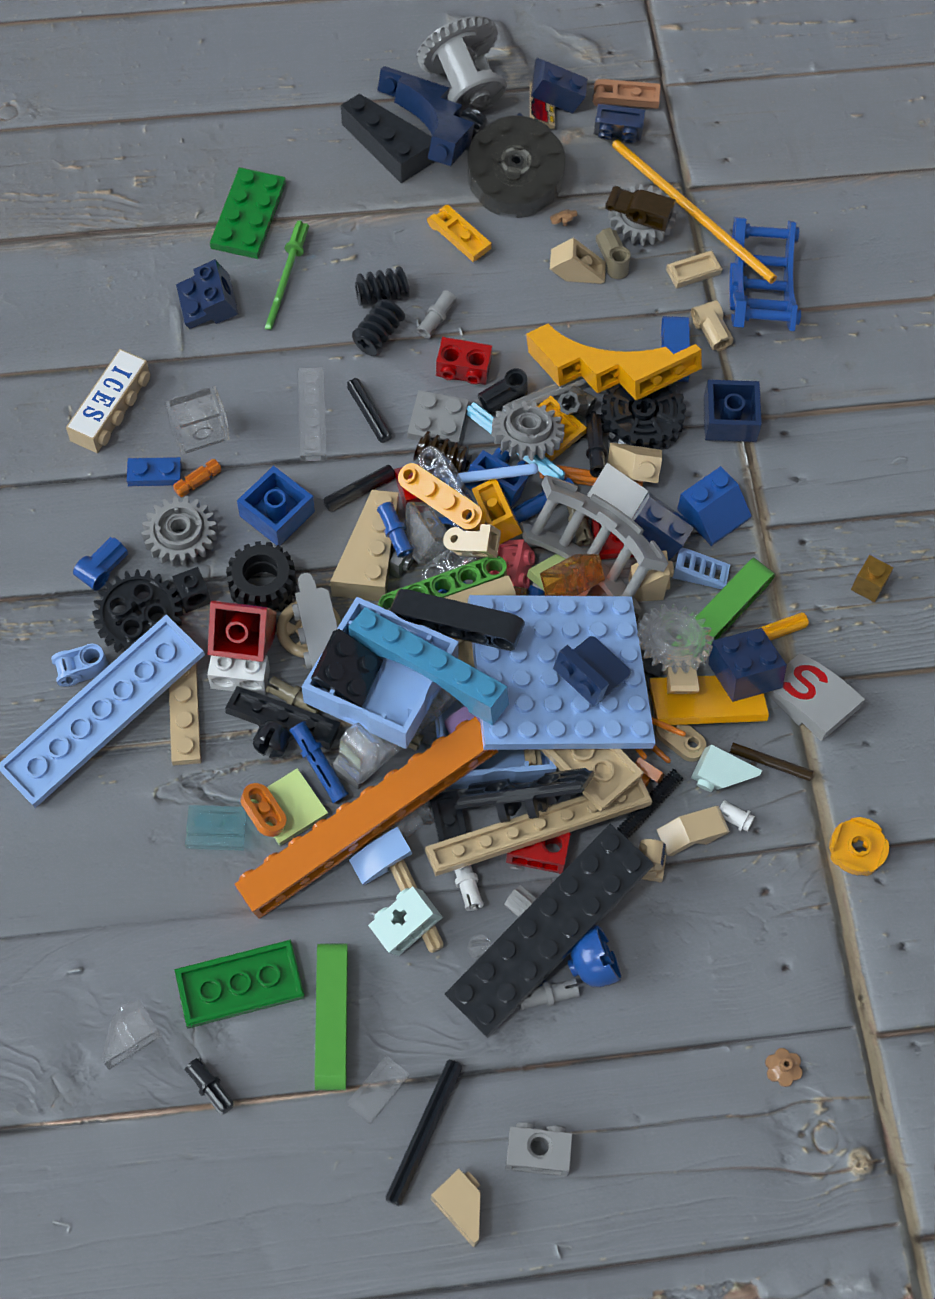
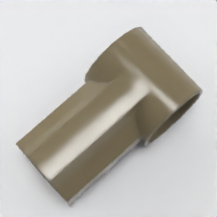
[596,227,631,279]

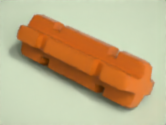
[173,459,221,497]

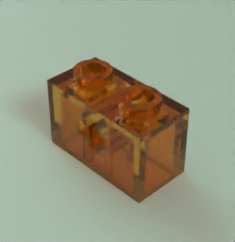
[540,554,605,596]

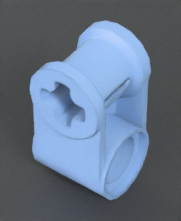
[51,643,109,687]

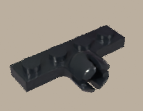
[225,686,341,759]

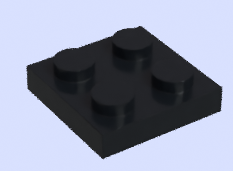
[310,629,383,707]

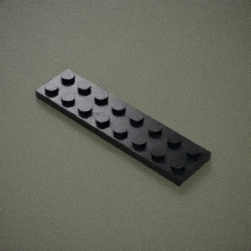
[444,823,654,1038]

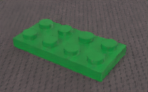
[210,167,286,259]

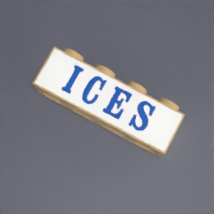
[66,349,150,453]

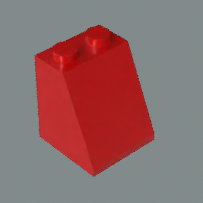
[207,601,277,662]

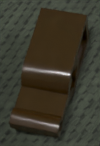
[605,186,675,232]

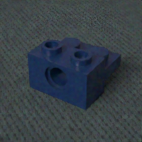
[176,259,239,329]

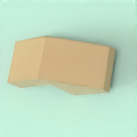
[663,661,699,694]
[657,806,730,856]

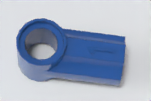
[73,537,128,591]

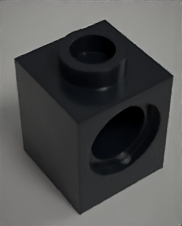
[172,567,211,613]

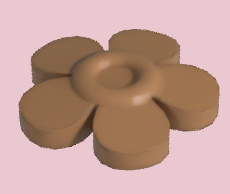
[550,210,578,226]

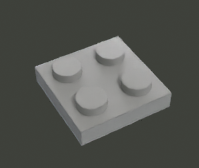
[407,390,469,447]

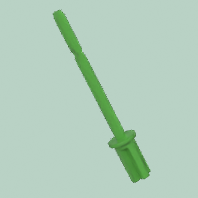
[265,221,309,329]

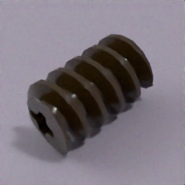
[413,431,472,474]

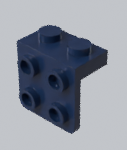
[594,104,645,143]
[553,636,631,707]

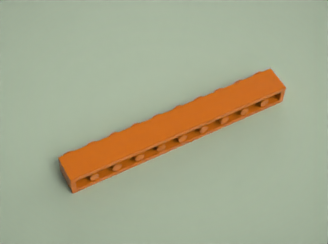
[234,717,498,919]

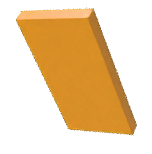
[649,675,769,725]

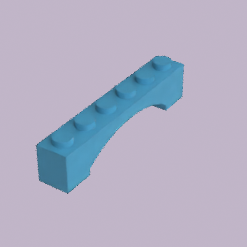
[348,607,509,726]

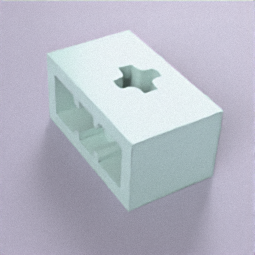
[368,886,443,956]

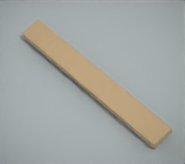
[425,778,652,876]

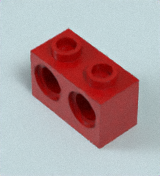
[436,337,492,385]
[506,832,571,874]

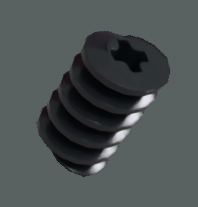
[355,266,410,306]
[352,299,405,356]

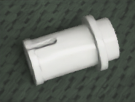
[720,800,755,832]

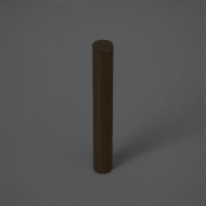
[729,742,813,781]

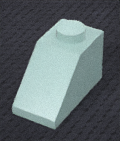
[691,745,762,792]

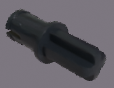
[185,1057,234,1115]

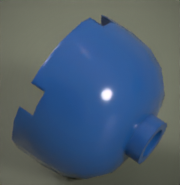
[567,925,621,987]

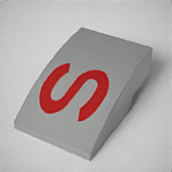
[766,653,865,741]

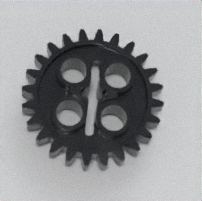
[92,569,183,653]

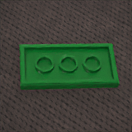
[174,939,305,1029]

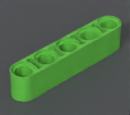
[378,556,507,610]
[671,557,775,663]
[315,943,348,1091]

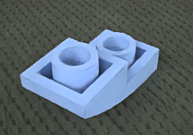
[349,827,412,886]

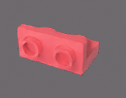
[489,539,535,596]

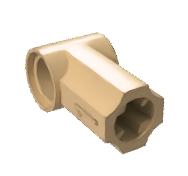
[691,300,733,352]

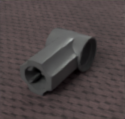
[558,385,597,418]

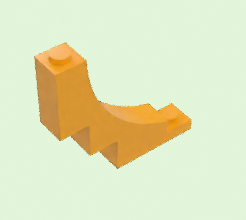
[526,324,702,400]

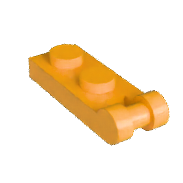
[427,204,492,262]

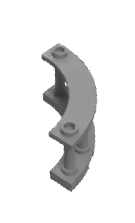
[519,475,669,614]

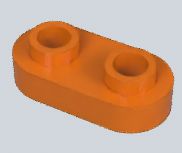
[241,783,286,837]

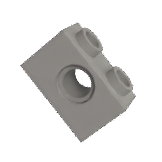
[505,1123,572,1177]

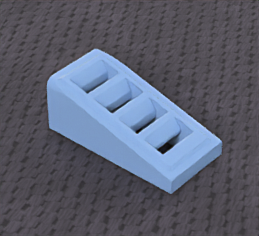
[672,548,730,589]

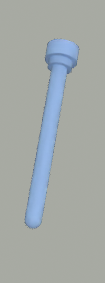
[429,463,539,486]

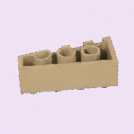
[330,490,399,601]

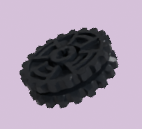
[601,383,686,450]

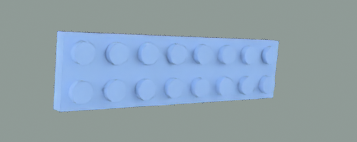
[0,615,205,808]

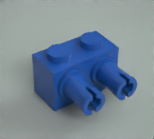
[464,447,529,508]

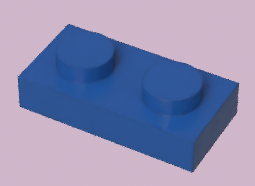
[127,457,182,486]

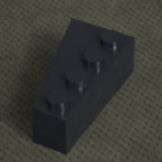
[341,93,436,183]

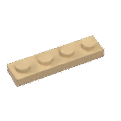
[169,663,201,766]

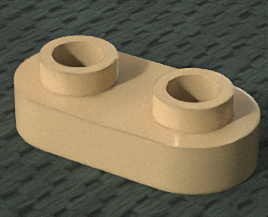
[655,724,706,762]

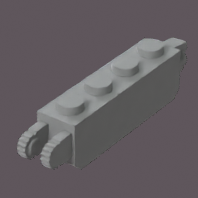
[292,572,338,716]

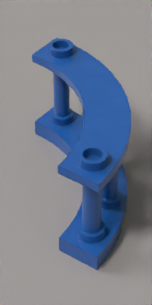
[729,217,801,331]

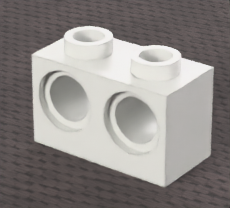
[207,656,270,695]

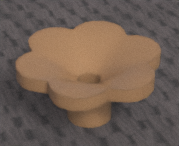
[765,1048,803,1087]

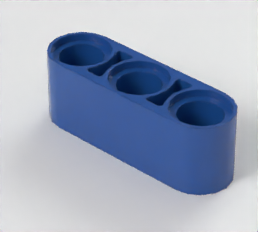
[661,316,690,382]

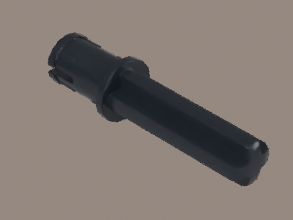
[586,411,607,477]

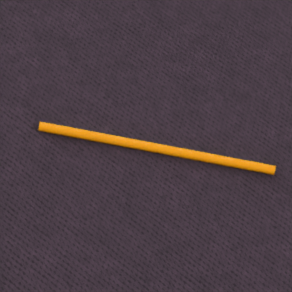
[612,139,777,284]

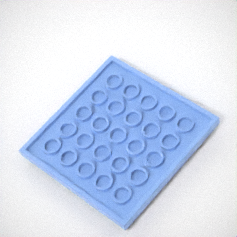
[468,595,655,750]

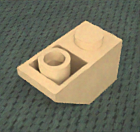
[628,551,674,602]

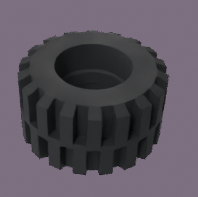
[226,541,297,612]

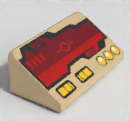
[530,82,555,130]

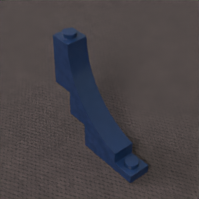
[377,66,475,166]

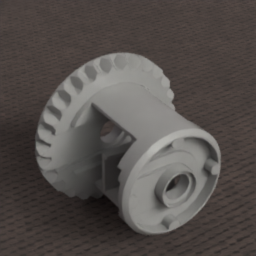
[417,16,507,114]

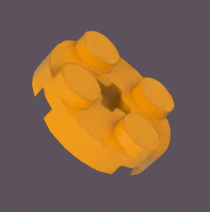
[829,817,889,876]

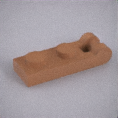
[593,79,660,109]

